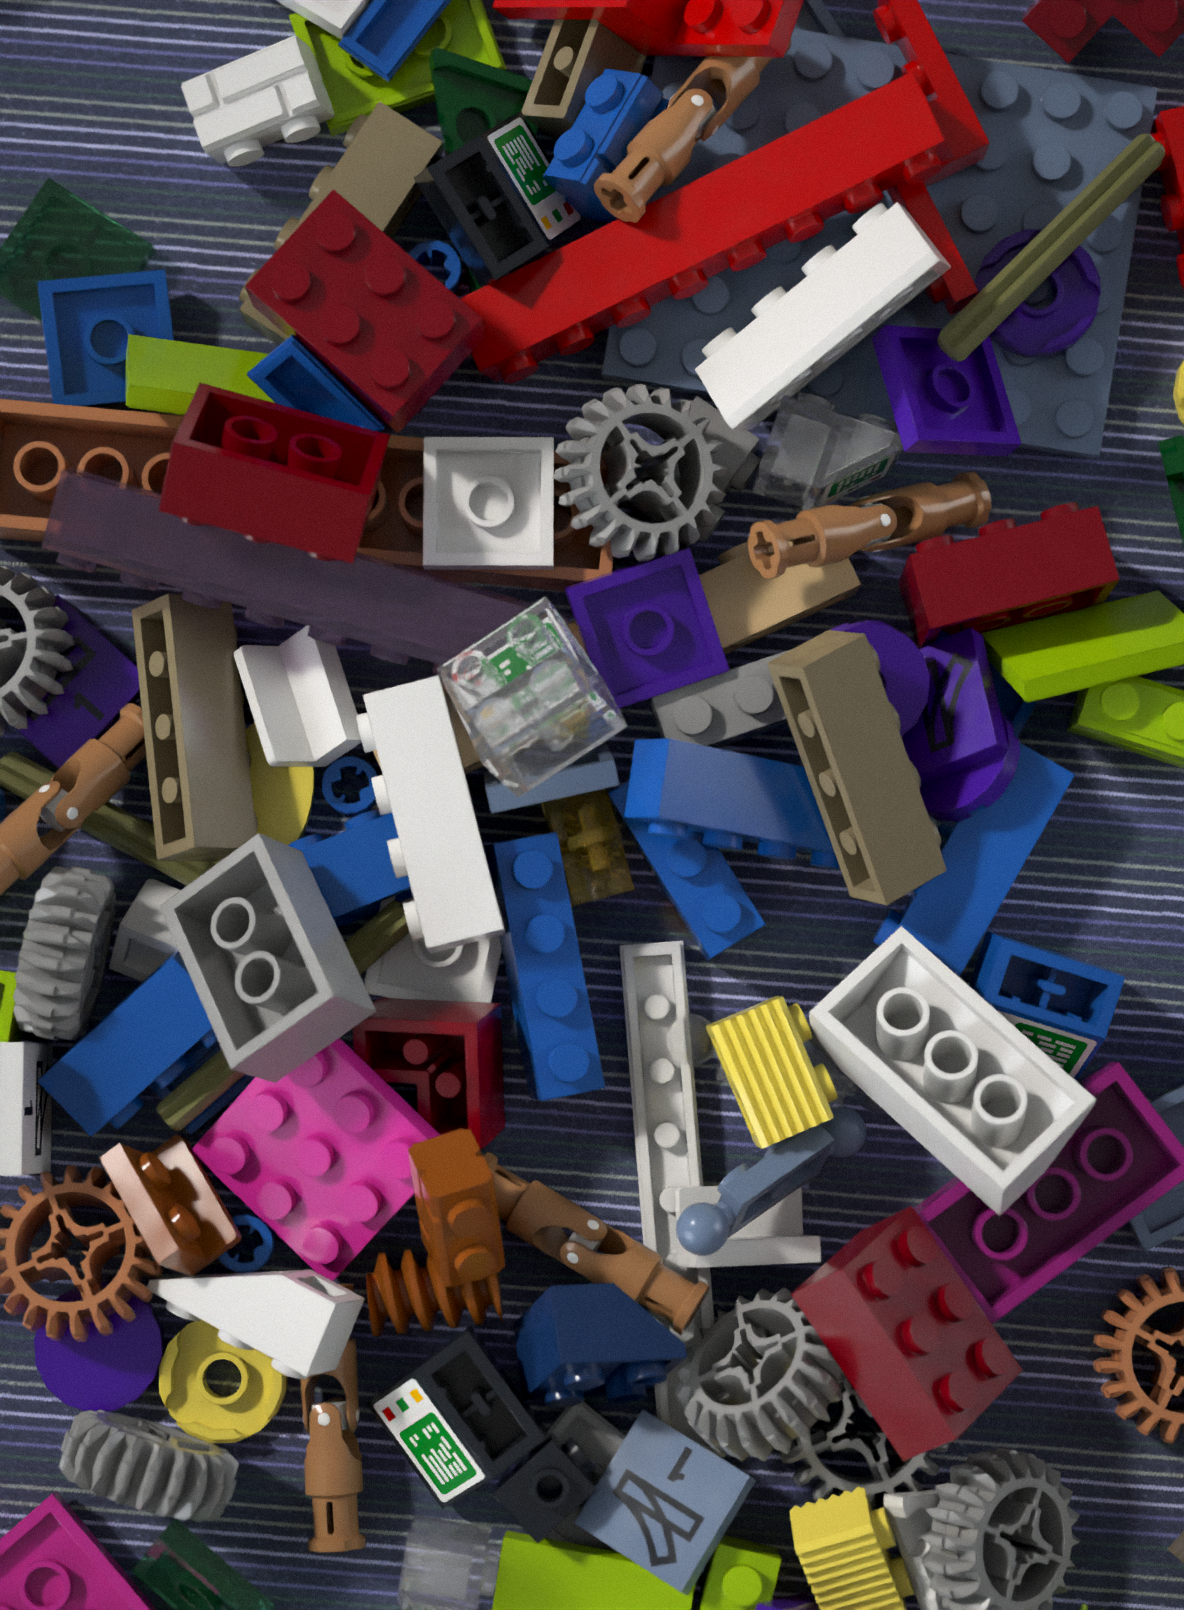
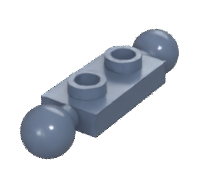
[676,1106,867,1256]

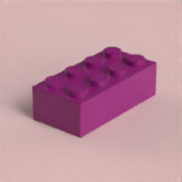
[914,1061,1184,1324]

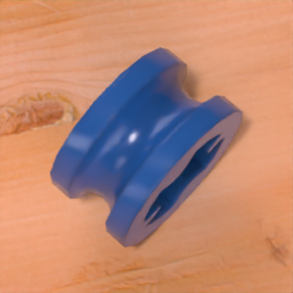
[409,240,462,294]
[322,756,378,816]
[219,1214,276,1273]

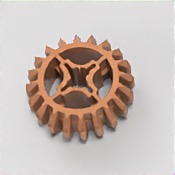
[0,1165,163,1342]
[1093,1266,1184,1444]

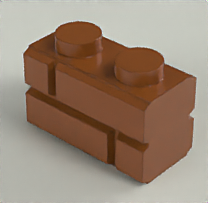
[408,1128,505,1288]

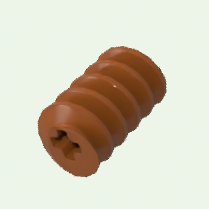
[366,1250,504,1337]

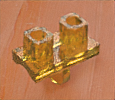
[541,788,634,907]

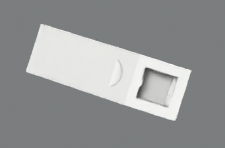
[147,1270,365,1379]

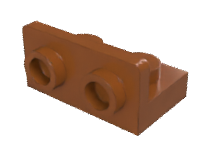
[99,1135,241,1276]

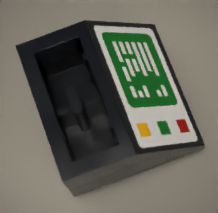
[414,111,587,288]
[366,1325,547,1509]

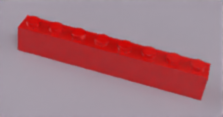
[460,71,954,383]

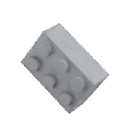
[160,833,376,1083]

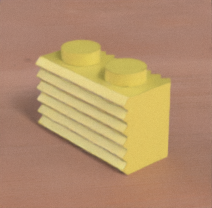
[706,996,838,1148]
[789,1486,915,1610]

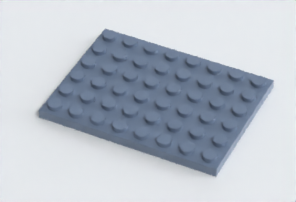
[602,29,1158,460]

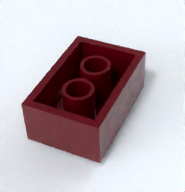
[245,189,485,433]
[159,383,390,564]
[898,502,1120,649]
[791,1206,1023,1461]

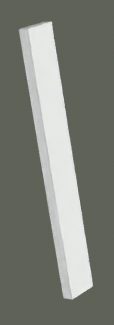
[619,941,725,1458]

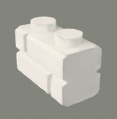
[181,35,335,167]

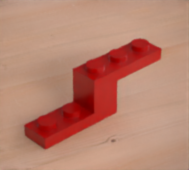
[492,0,804,57]
[873,0,990,315]

